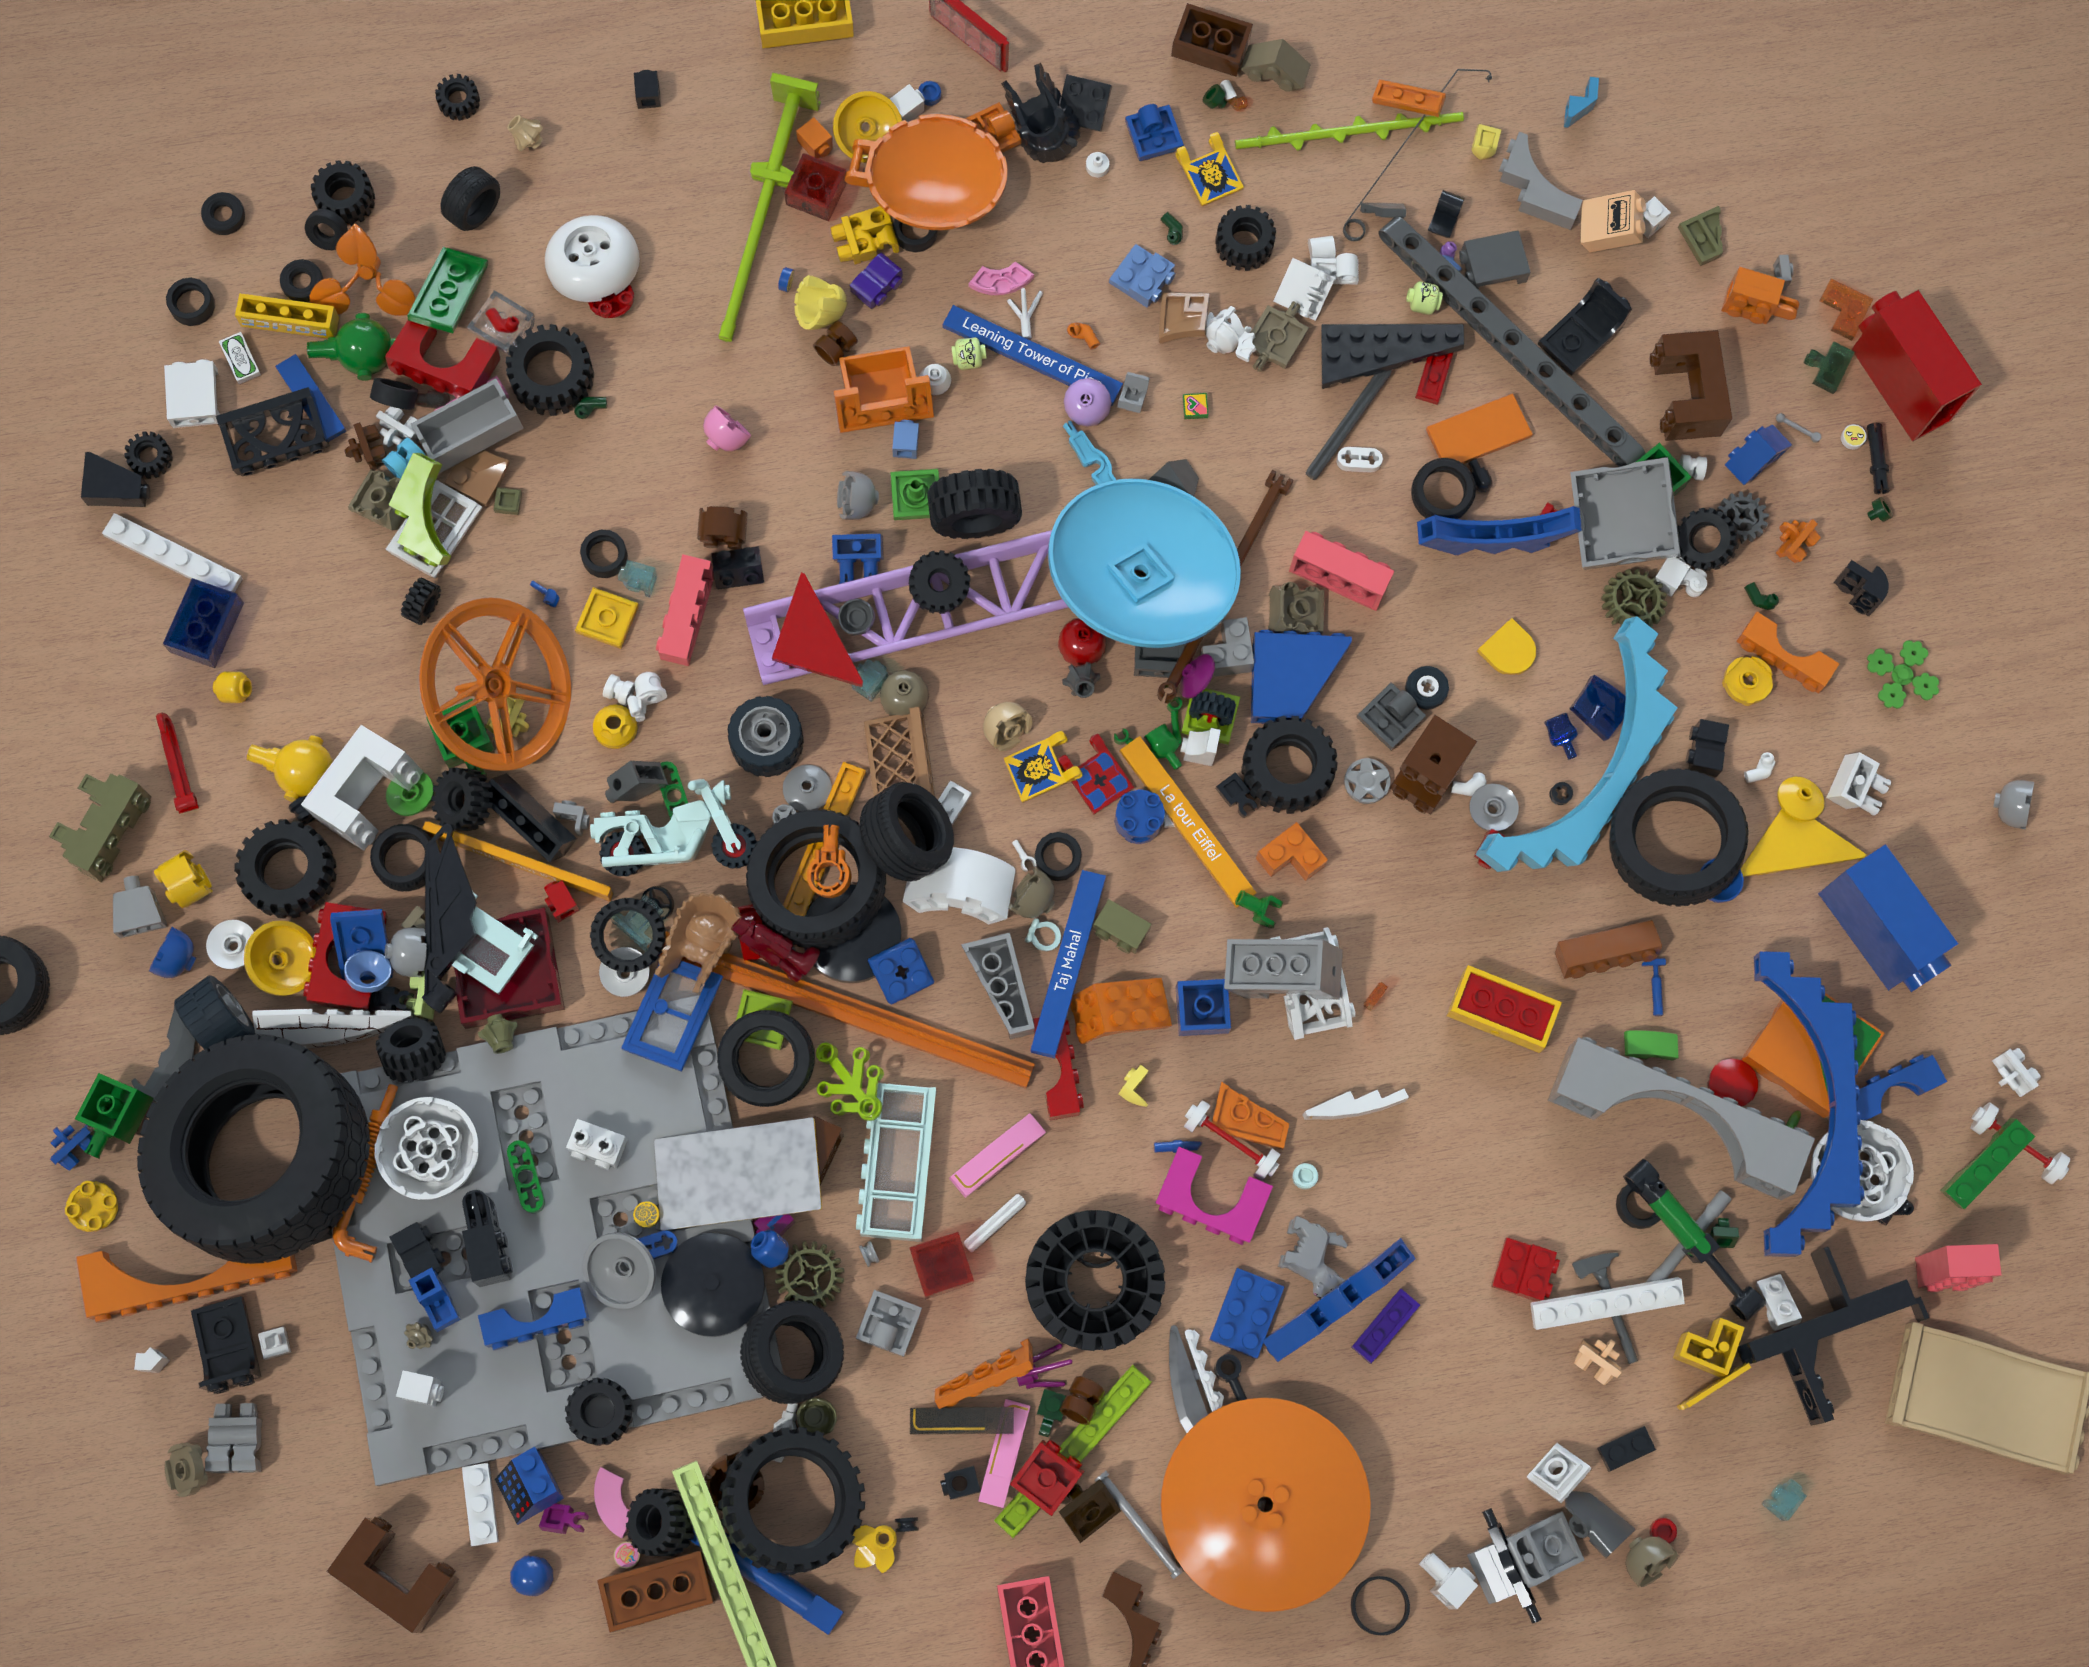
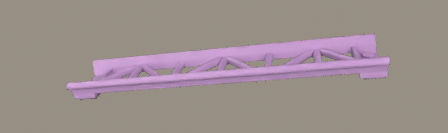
[743,530,1068,686]

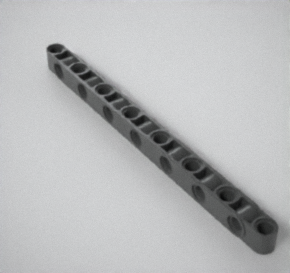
[1378,216,1646,467]

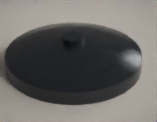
[804,884,902,983]
[661,1232,765,1337]

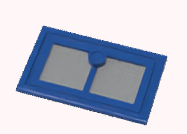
[621,961,723,1072]

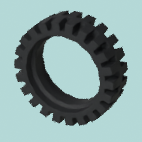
[590,898,666,972]

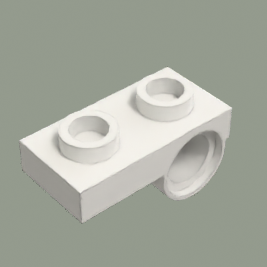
[1310,253,1359,285]
[1756,1274,1802,1331]

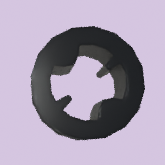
[1549,782,1573,805]
[895,1517,919,1532]

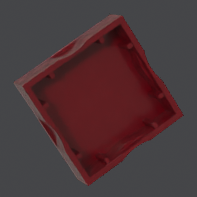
[454,907,565,1029]

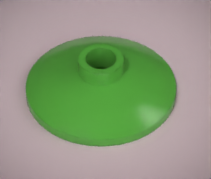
[386,772,434,816]

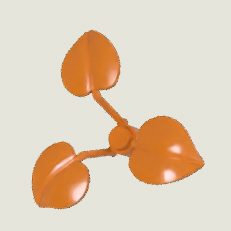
[310,223,416,316]

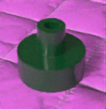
[1203,84,1227,109]
[1867,497,1893,522]

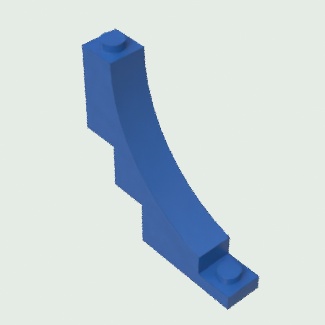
[1263,1238,1416,1362]

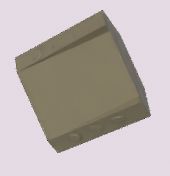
[348,469,404,531]
[1268,582,1324,635]

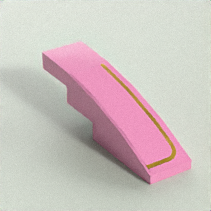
[949,1113,1046,1198]
[978,1399,1030,1508]

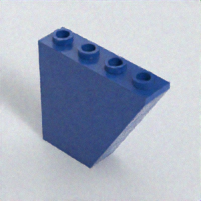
[1251,630,1352,724]

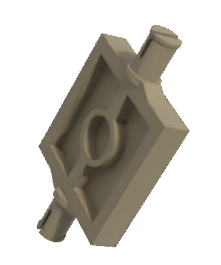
[1251,301,1309,372]

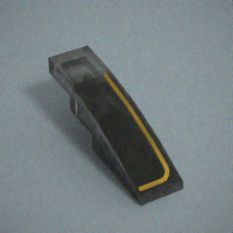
[910,1407,1014,1435]

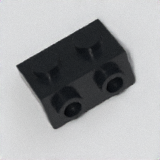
[711,546,764,590]

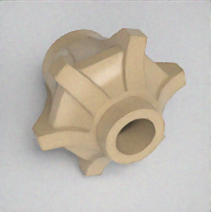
[507,115,543,151]

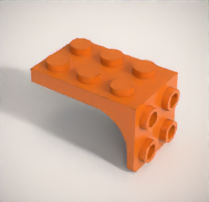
[1070,978,1172,1044]

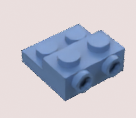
[1109,244,1176,308]

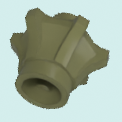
[478,1014,518,1054]

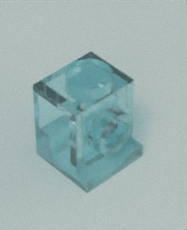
[618,560,658,598]
[1762,1479,1807,1521]

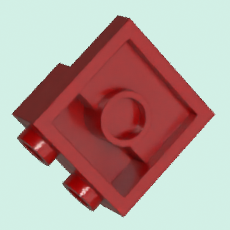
[1491,1237,1560,1302]
[1010,1439,1085,1516]

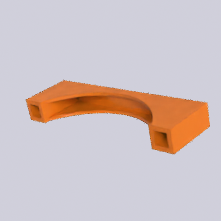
[76,1251,297,1323]

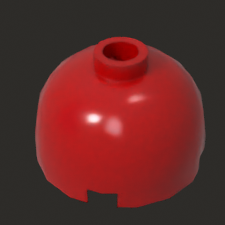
[1058,618,1106,666]

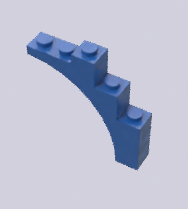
[1417,506,1582,556]

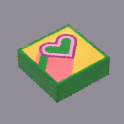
[1182,393,1208,419]

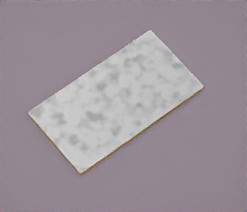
[654,1118,822,1231]

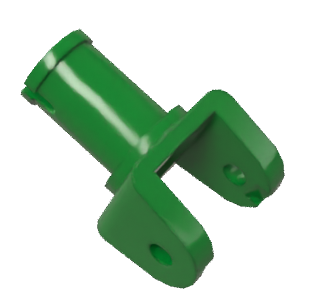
[1235,890,1283,928]

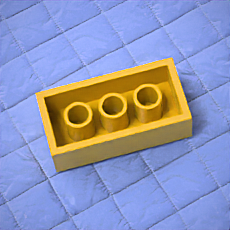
[755,0,854,49]

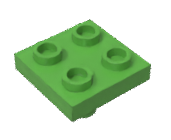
[891,469,939,520]

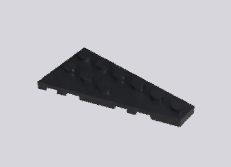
[1321,324,1464,389]

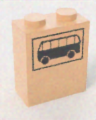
[1581,190,1646,252]

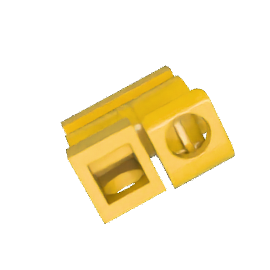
[830,206,899,265]

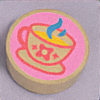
[614,1542,641,1569]

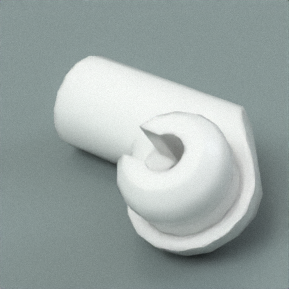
[1451,772,1486,796]

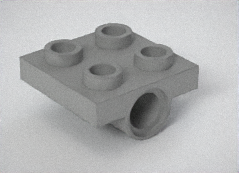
[856,1290,922,1357]

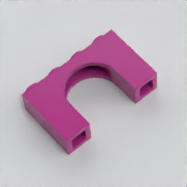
[1155,1147,1273,1245]

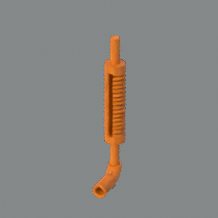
[332,1084,398,1263]

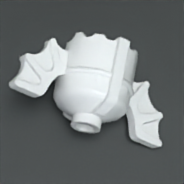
[1206,306,1256,362]

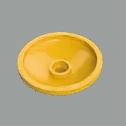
[833,91,902,163]
[244,921,316,996]

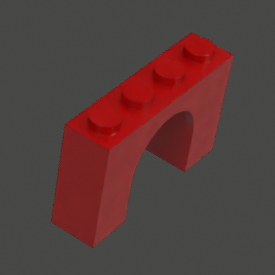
[385,320,501,399]
[303,902,388,1012]

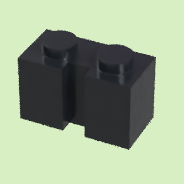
[1686,719,1729,777]
[389,1222,445,1278]

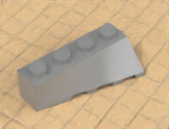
[961,933,1035,1040]

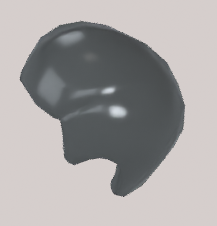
[838,598,875,636]

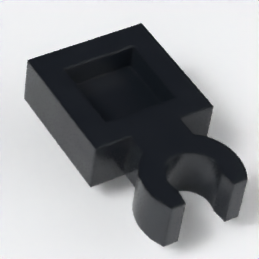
[1215,772,1257,818]
[369,986,414,1012]

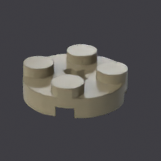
[165,1443,208,1497]

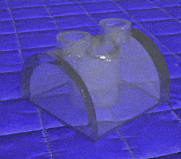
[467,290,535,355]

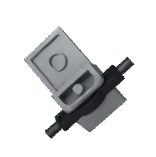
[1467,1508,1585,1624]

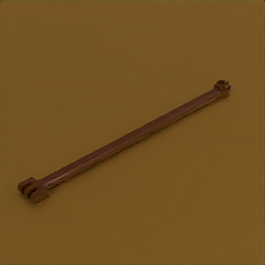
[1157,470,1294,704]

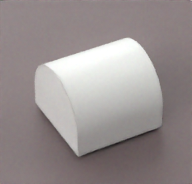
[1308,236,1336,258]

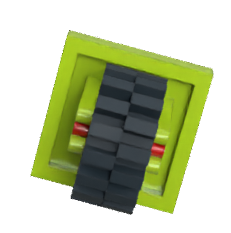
[1181,688,1240,745]

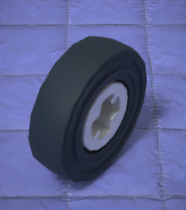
[1405,666,1449,710]

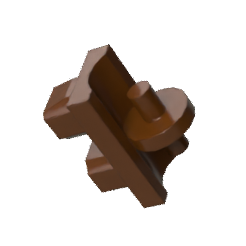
[344,422,387,470]

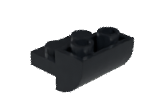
[1833,560,1889,616]

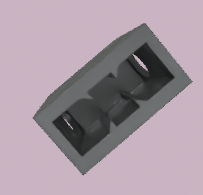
[605,761,668,803]

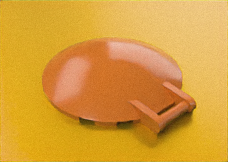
[845,114,1007,230]

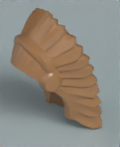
[655,892,742,993]

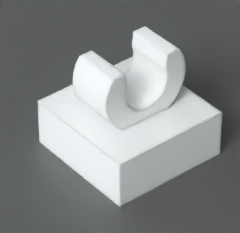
[258,1327,291,1360]

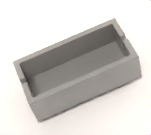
[411,379,523,474]

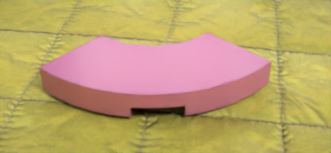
[969,262,1034,295]
[594,1467,630,1539]

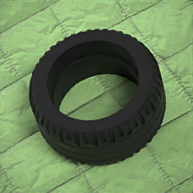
[440,166,500,231]
[1411,458,1476,519]
[370,824,432,892]

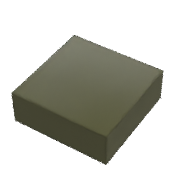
[494,487,522,515]

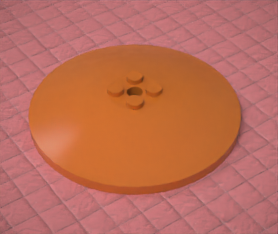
[1161,1398,1371,1612]

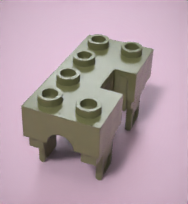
[49,774,151,883]

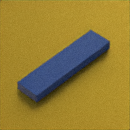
[275,354,346,442]

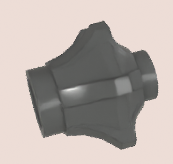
[1062,662,1100,698]

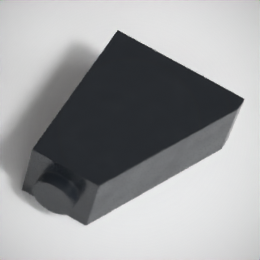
[81,452,150,507]

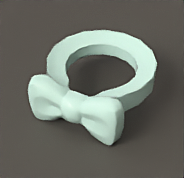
[1025,918,1061,951]

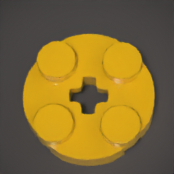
[1722,656,1773,706]

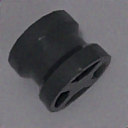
[288,796,316,825]

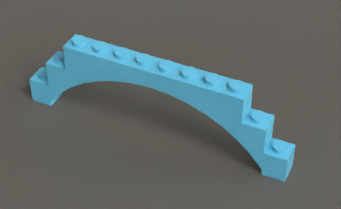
[1475,616,1678,872]

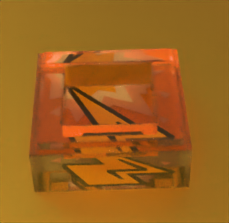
[1364,982,1388,1011]

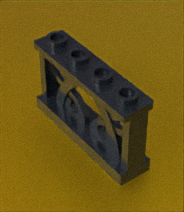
[216,387,330,476]

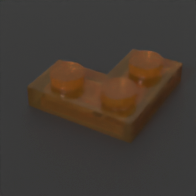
[1819,278,1873,341]

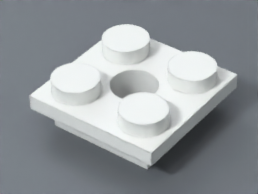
[1527,1443,1591,1503]

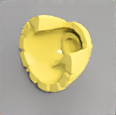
[794,275,847,330]

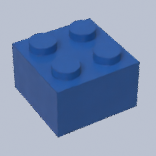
[1176,979,1231,1036]

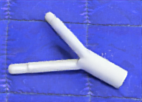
[1007,288,1043,339]

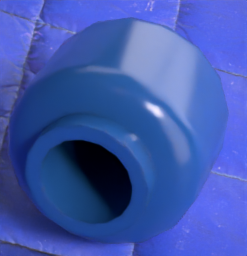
[751,1230,789,1268]

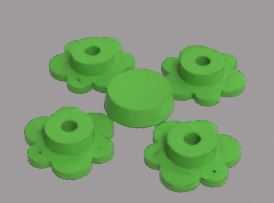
[1867,640,1939,709]

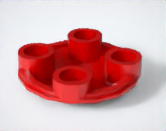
[588,284,634,318]
[1707,1058,1758,1107]

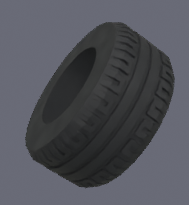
[0,935,50,1035]

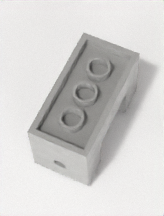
[1224,939,1343,1000]

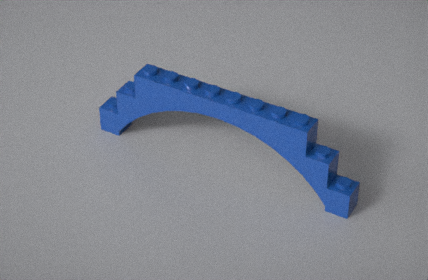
[1754,951,1864,1257]

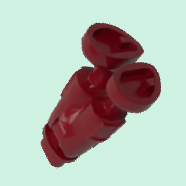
[731,917,820,982]

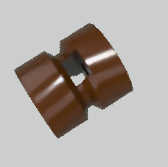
[813,321,858,366]
[1060,1376,1105,1425]

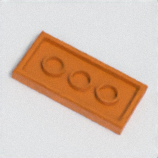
[1426,393,1533,464]

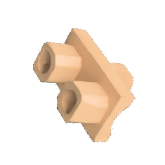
[1574,1339,1622,1385]

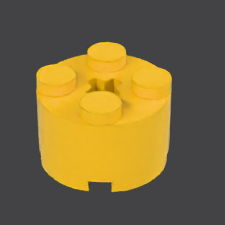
[154,850,213,908]

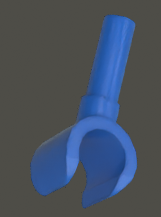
[530,580,560,607]

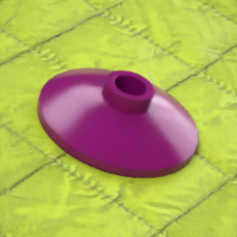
[1179,654,1215,699]

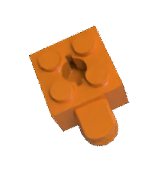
[1721,266,1800,324]

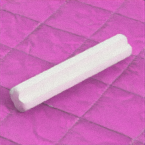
[963,1194,1026,1252]

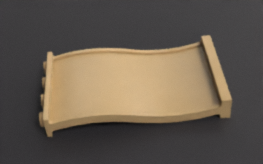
[1885,1322,2089,1475]

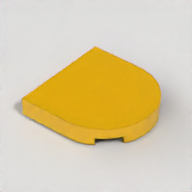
[1477,618,1536,675]

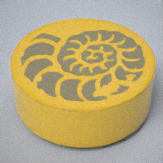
[633,1201,660,1228]

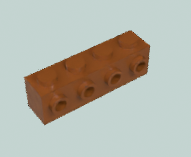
[1555,920,1662,979]

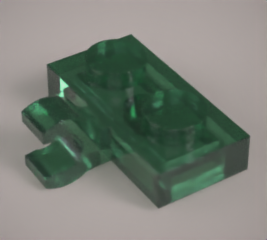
[1803,342,1855,394]

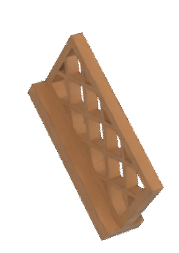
[864,707,935,796]

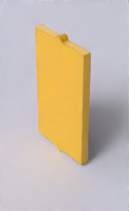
[1677,1363,1752,1410]

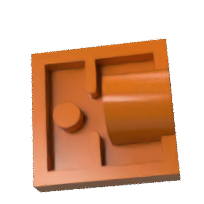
[965,102,1021,153]

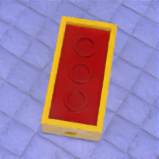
[1446,965,1562,1053]

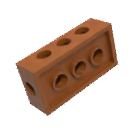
[597,1551,715,1633]

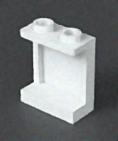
[164,359,220,428]

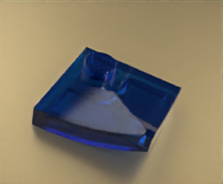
[1569,675,1626,741]

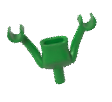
[1113,697,1182,770]

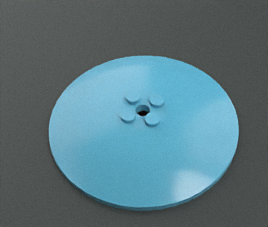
[1048,479,1241,648]

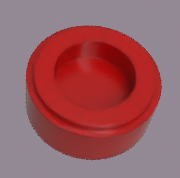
[1649,1518,1677,1544]

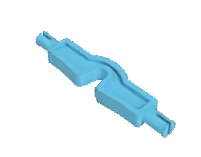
[1063,421,1116,485]

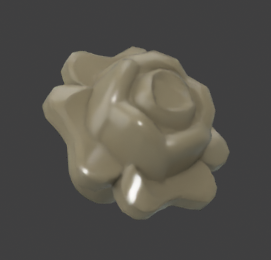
[404,1322,433,1349]

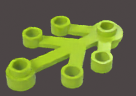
[816,1042,884,1121]

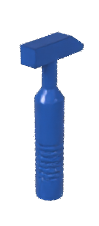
[1642,958,1666,1016]

